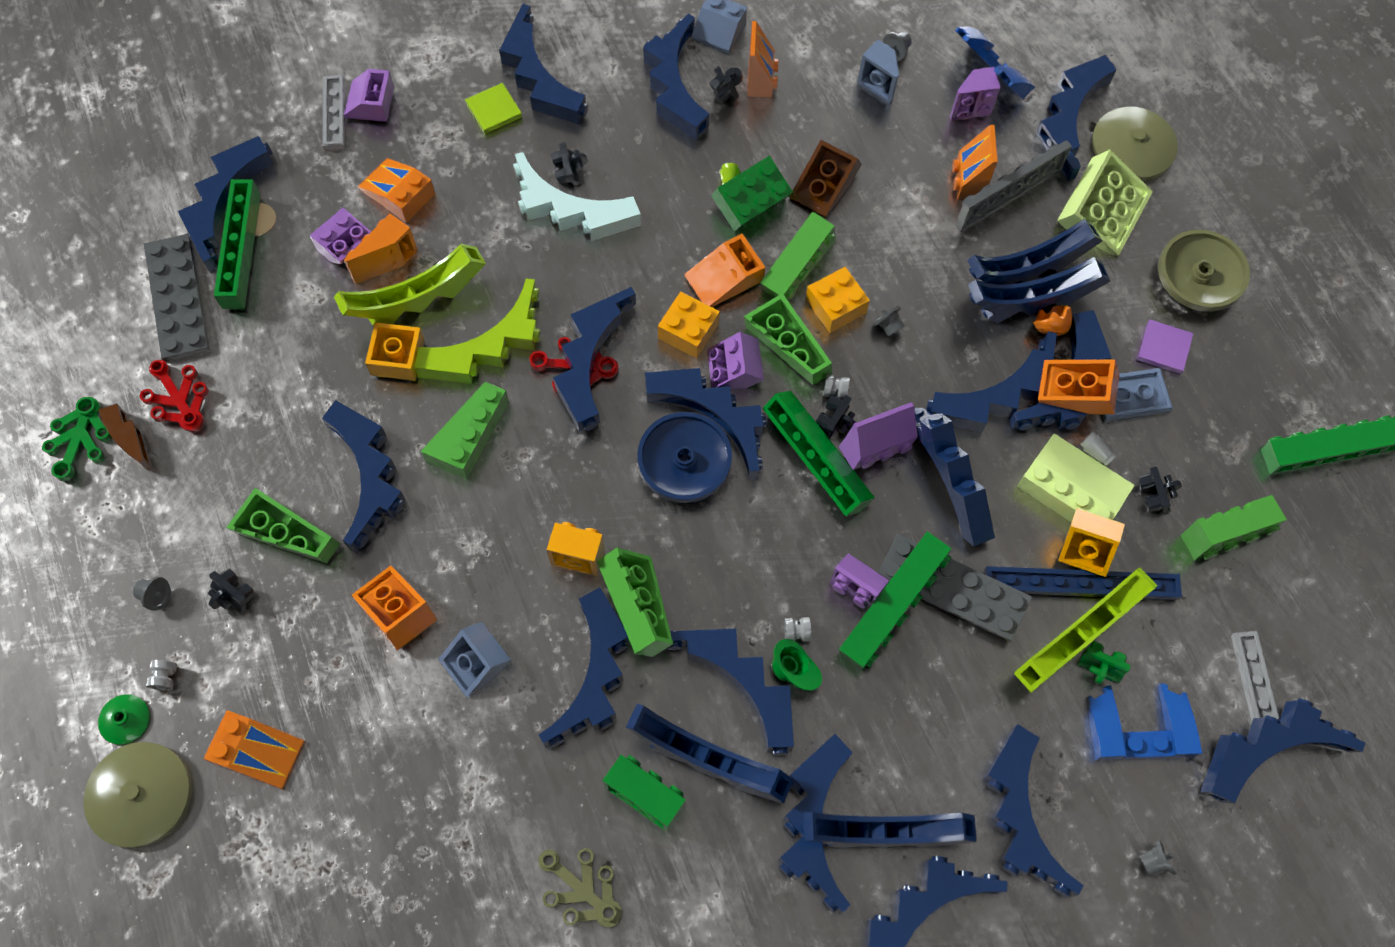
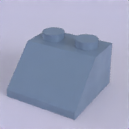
[692,0,747,53]
[857,40,899,104]
[438,622,511,698]

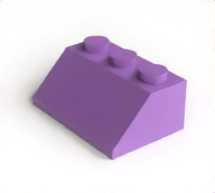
[839,402,917,470]

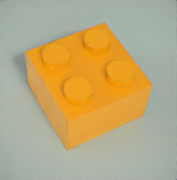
[805,267,870,333]
[658,291,720,359]
[365,322,425,381]
[1058,508,1125,577]
[546,522,605,576]

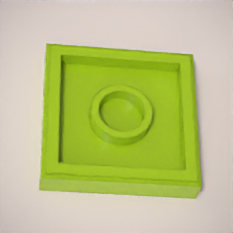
[465,83,522,134]

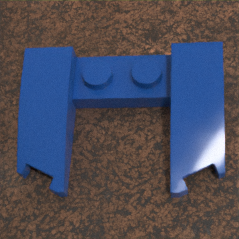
[955,27,1035,99]
[1086,683,1202,760]

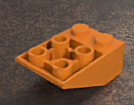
[344,214,418,284]
[684,234,765,307]

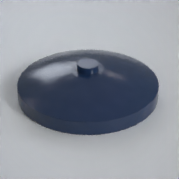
[637,412,732,503]

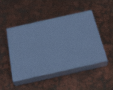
[1102,368,1173,422]

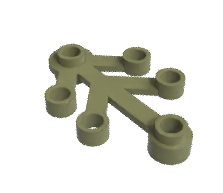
[538,848,622,927]

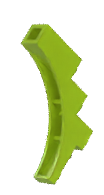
[334,244,486,326]
[414,278,541,384]
[1014,567,1157,692]

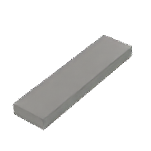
[323,75,346,151]
[1231,631,1280,722]

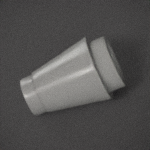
[1080,432,1116,466]

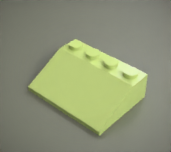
[1057,150,1153,257]
[1017,433,1134,522]

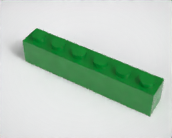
[214,180,261,309]
[762,391,875,517]
[1260,415,1395,475]
[839,531,952,670]

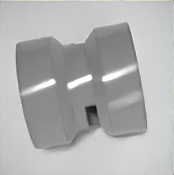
[823,374,850,399]
[784,617,811,642]
[146,660,177,691]

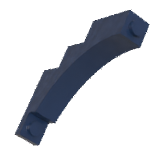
[499,4,588,124]
[1036,55,1116,182]
[178,136,273,273]
[553,287,636,432]
[926,332,1057,433]
[667,629,794,756]

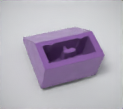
[950,67,1000,120]
[344,69,394,121]
[310,208,371,264]
[707,332,764,390]
[830,553,889,609]

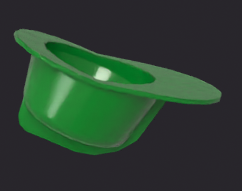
[772,639,822,691]

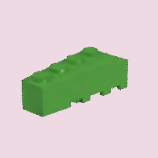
[760,212,836,300]
[744,293,832,385]
[420,382,509,480]
[226,488,341,564]
[1181,495,1287,561]
[597,547,673,657]

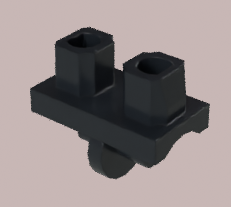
[709,66,743,103]
[551,142,588,186]
[816,395,856,439]
[1138,466,1182,513]
[208,568,254,615]

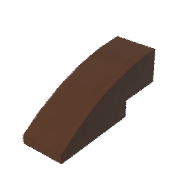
[98,403,152,471]

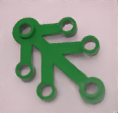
[42,397,112,481]

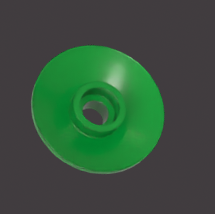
[98,694,150,745]

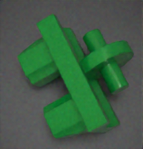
[1077,641,1131,684]

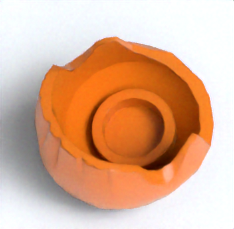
[1033,305,1072,336]

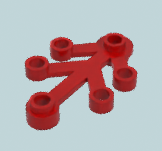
[529,337,619,393]
[139,360,209,432]

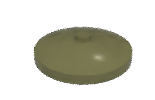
[1091,107,1178,182]
[1158,230,1250,311]
[83,742,192,848]

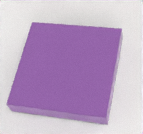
[1137,319,1193,375]

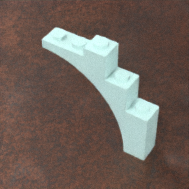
[513,152,641,241]

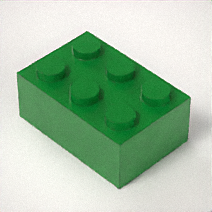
[711,155,793,232]
[602,754,686,833]

